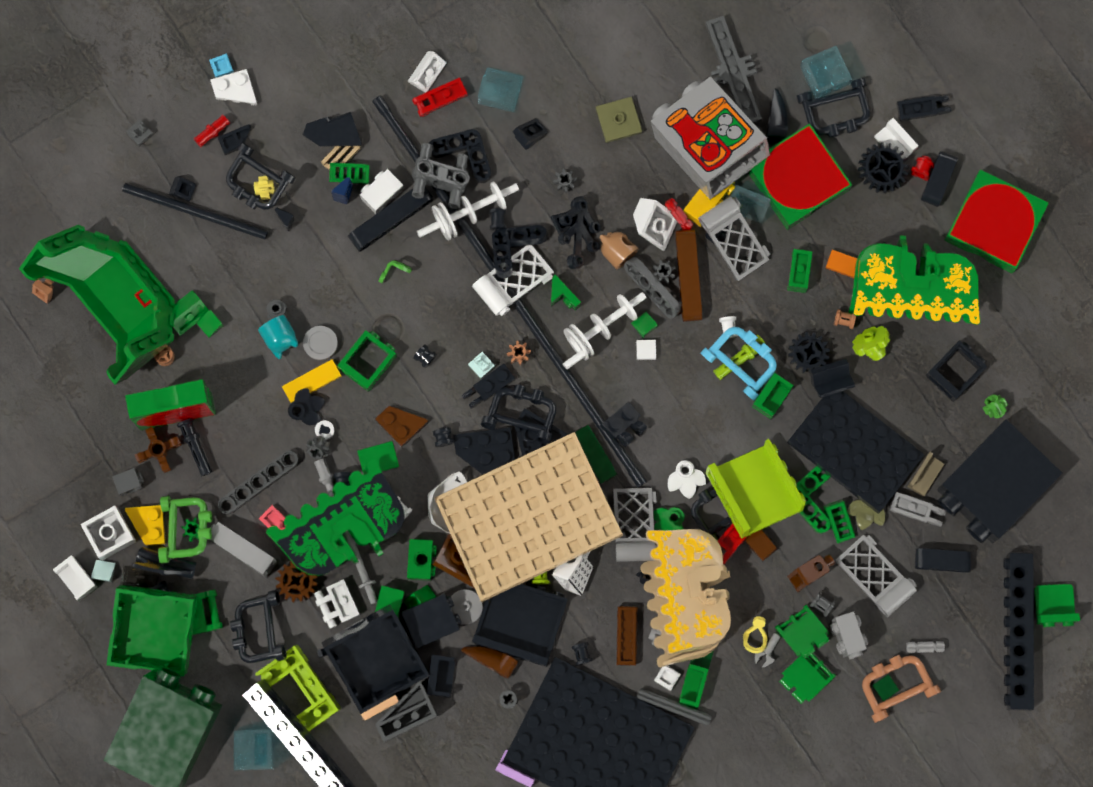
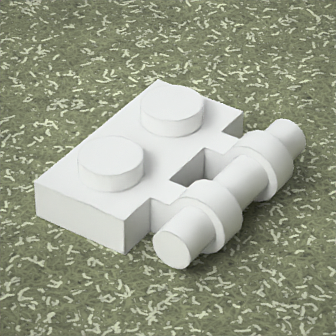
[314,579,360,629]

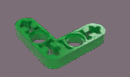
[796,466,831,534]

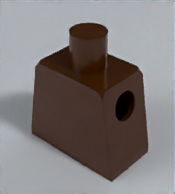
[787,554,835,592]

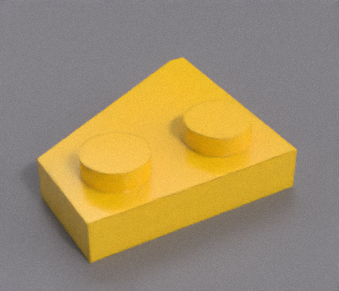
[125,505,165,546]

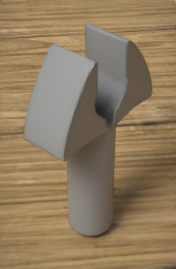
[754,633,780,668]

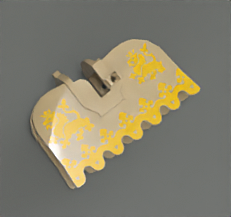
[640,529,731,668]

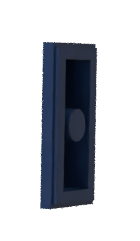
[331,177,353,205]

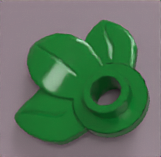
[653,507,685,531]

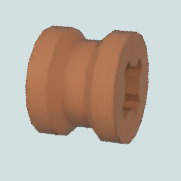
[154,346,175,367]

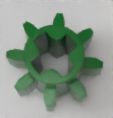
[181,518,199,542]

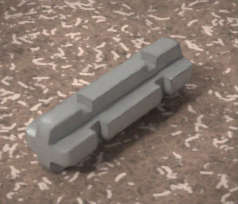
[906,641,945,653]

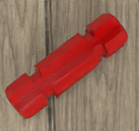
[665,198,693,230]

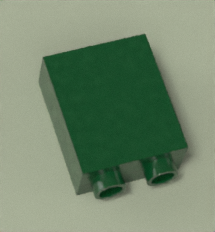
[103,667,222,787]

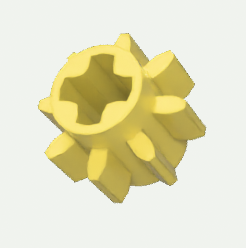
[254,176,275,200]

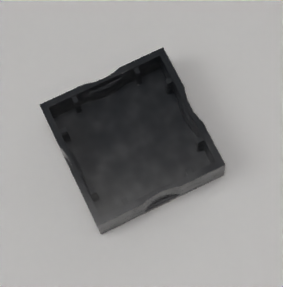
[321,604,430,714]

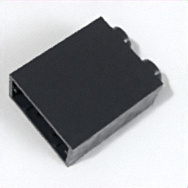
[937,419,1063,544]

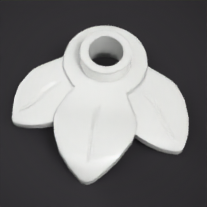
[668,460,706,499]

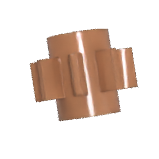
[507,341,531,366]

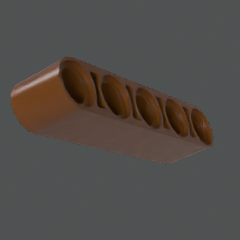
[675,229,702,322]

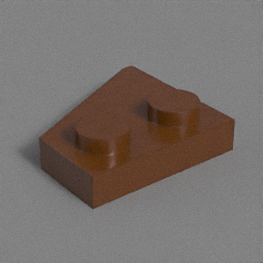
[375,406,428,447]

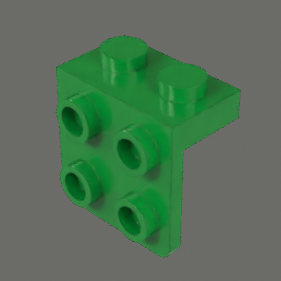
[1034,584,1080,628]

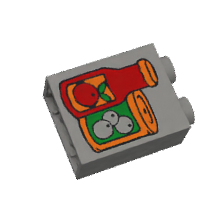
[651,77,770,199]

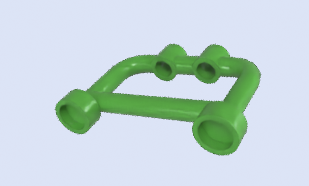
[158,496,212,563]

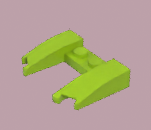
[255,645,342,731]

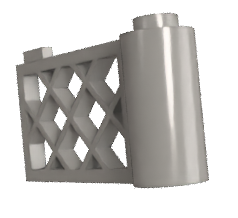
[698,197,770,281]
[613,488,657,562]
[835,535,917,617]

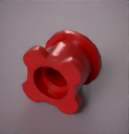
[911,156,934,181]

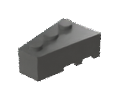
[375,681,437,743]

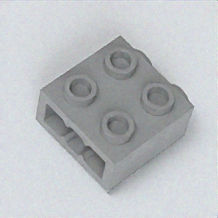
[829,612,868,659]

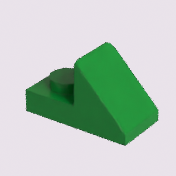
[551,275,581,311]

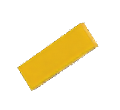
[282,359,342,403]

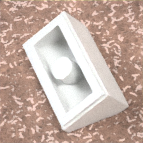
[408,51,447,93]

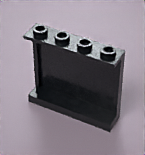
[472,582,568,667]

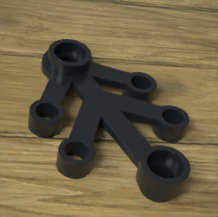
[558,196,601,270]

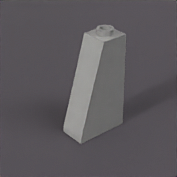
[210,522,277,578]

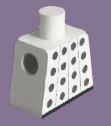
[552,551,593,596]

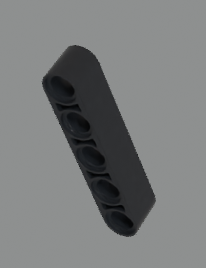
[348,187,434,252]

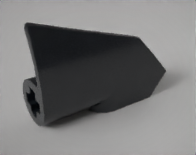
[303,111,362,147]

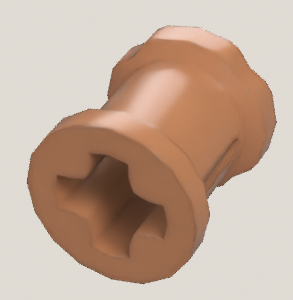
[834,309,856,330]

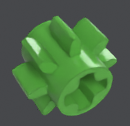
[983,395,1008,418]

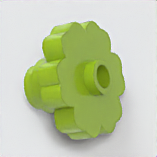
[852,326,890,361]

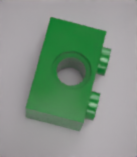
[407,539,437,581]

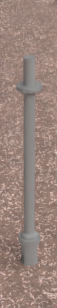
[314,458,378,605]

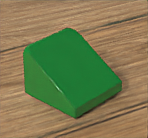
[197,310,223,338]
[631,312,658,338]

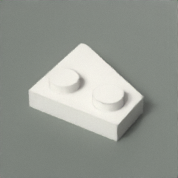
[211,69,257,105]

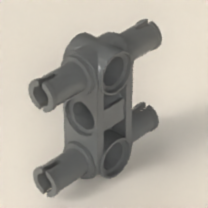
[412,143,469,209]

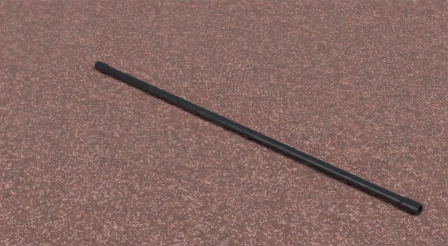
[372,95,647,488]

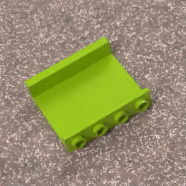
[706,439,806,539]

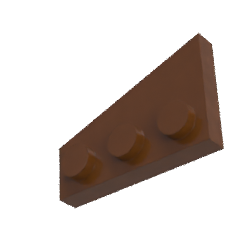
[433,533,475,589]

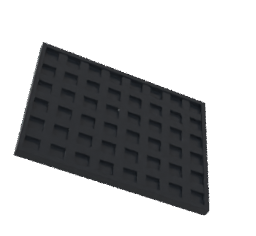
[502,657,695,787]

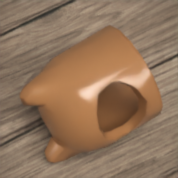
[600,232,639,270]

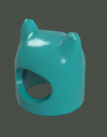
[258,315,298,359]

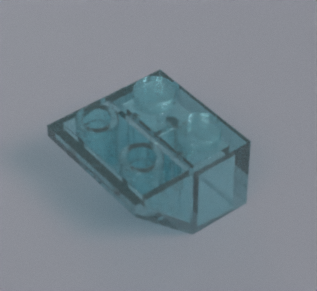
[234,729,274,771]

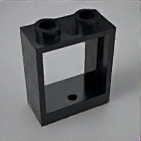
[926,340,988,402]

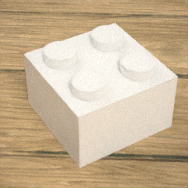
[81,506,136,561]

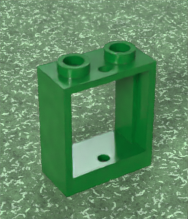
[337,330,397,392]

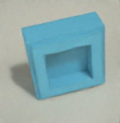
[209,53,234,78]

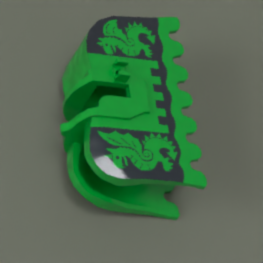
[266,459,405,576]

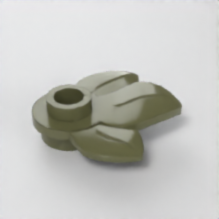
[847,500,885,530]

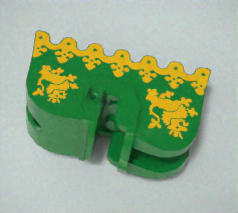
[849,235,980,325]

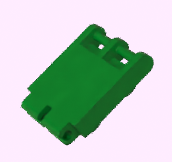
[775,605,830,659]
[779,653,836,704]

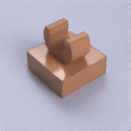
[32,279,54,304]

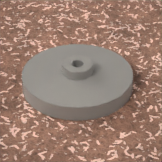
[303,326,338,360]
[451,590,483,625]

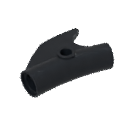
[132,547,197,579]

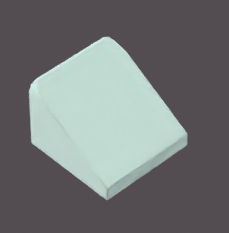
[91,560,116,582]

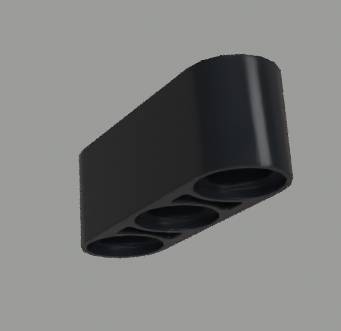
[921,151,958,207]
[915,548,972,573]

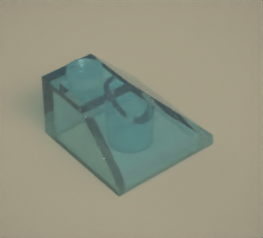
[478,67,524,112]

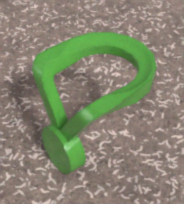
[378,260,412,283]

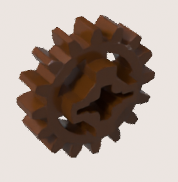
[275,561,318,603]

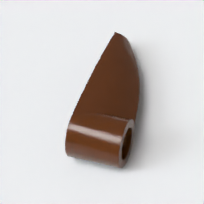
[461,647,518,679]

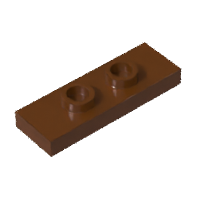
[616,606,637,666]

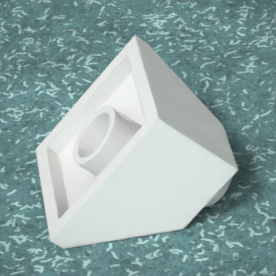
[633,198,677,251]

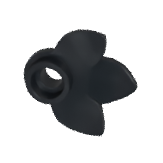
[288,388,325,425]

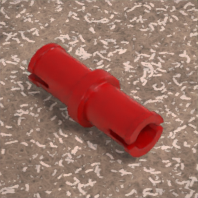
[193,114,230,147]

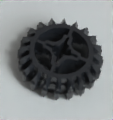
[858,142,909,194]

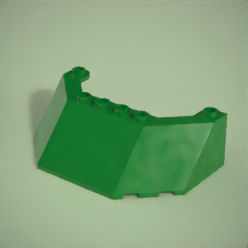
[19,225,175,385]

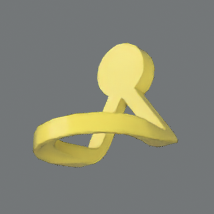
[743,616,768,653]

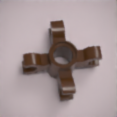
[135,427,182,473]

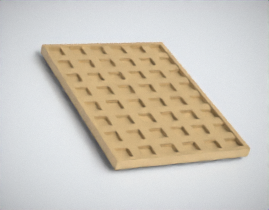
[435,432,623,602]

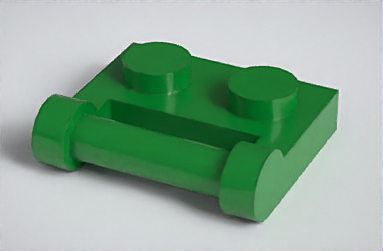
[193,590,223,635]

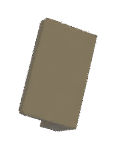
[907,452,944,497]

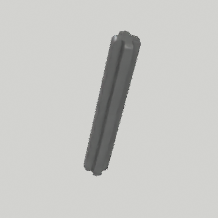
[637,689,712,725]

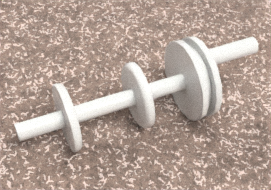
[417,182,519,241]
[563,292,646,369]

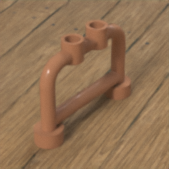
[862,655,941,723]

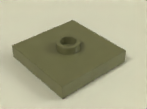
[595,97,642,143]

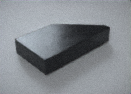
[217,124,251,155]

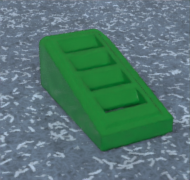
[329,163,369,184]
[824,500,855,544]

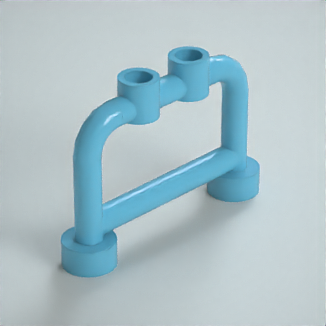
[701,327,777,401]

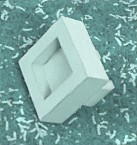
[468,352,495,379]

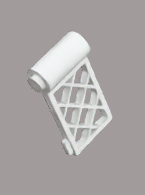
[472,245,554,316]

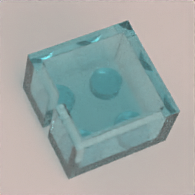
[800,46,852,99]

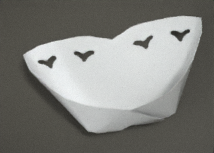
[428,472,467,533]

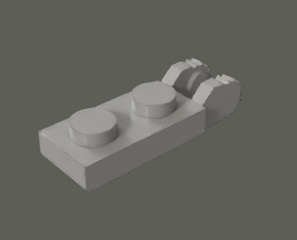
[889,492,946,527]

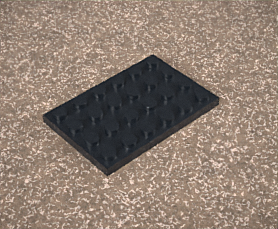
[787,391,925,514]

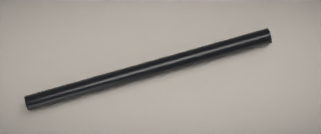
[122,183,268,240]

